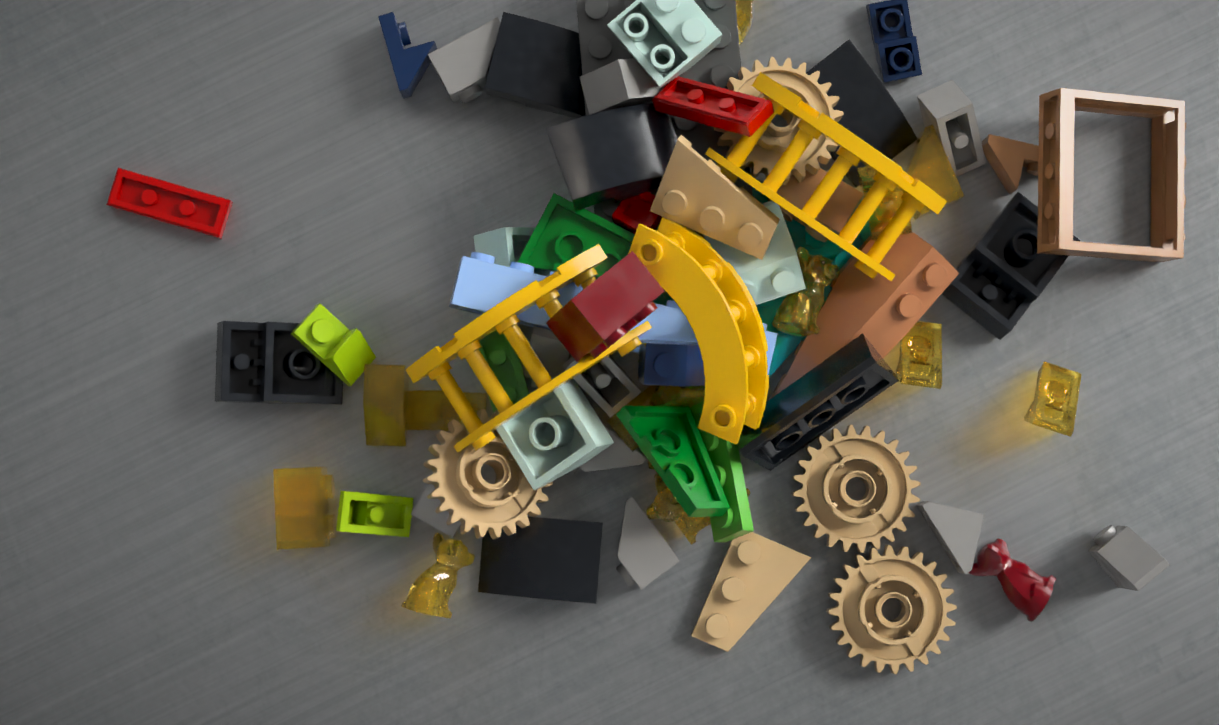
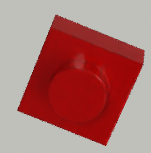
[612,192,663,234]

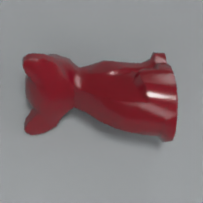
[968,538,1056,622]

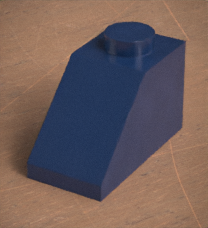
[638,339,705,386]

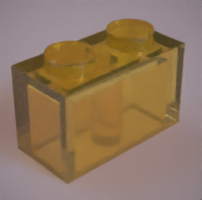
[273,467,336,550]

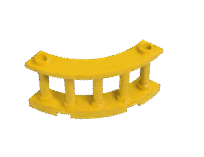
[705,72,947,281]
[628,217,769,444]
[405,244,652,453]

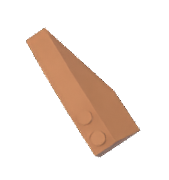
[769,216,959,400]

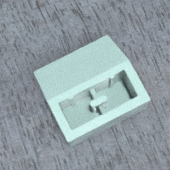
[607,0,722,87]

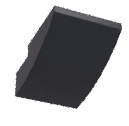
[485,12,586,118]
[806,39,918,187]
[546,104,678,211]
[942,192,1080,340]
[215,321,343,405]
[478,516,603,604]

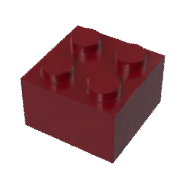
[546,251,664,362]

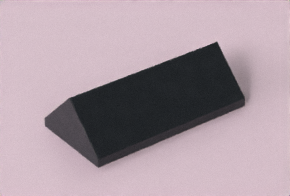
[738,333,899,471]

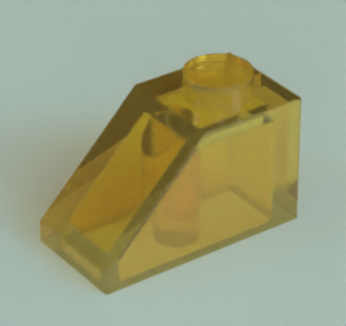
[898,124,964,220]
[363,364,409,447]

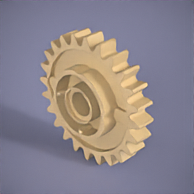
[714,57,844,185]
[423,409,553,539]
[791,425,921,553]
[826,545,957,674]

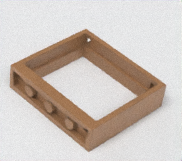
[1037,88,1187,262]

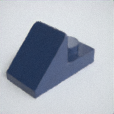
[378,12,437,99]

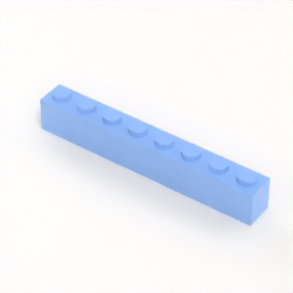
[449,252,778,375]

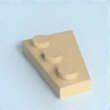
[650,135,780,260]
[691,532,811,652]

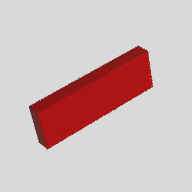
[652,76,774,137]
[106,168,233,239]

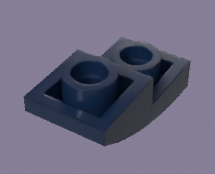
[866,0,922,82]

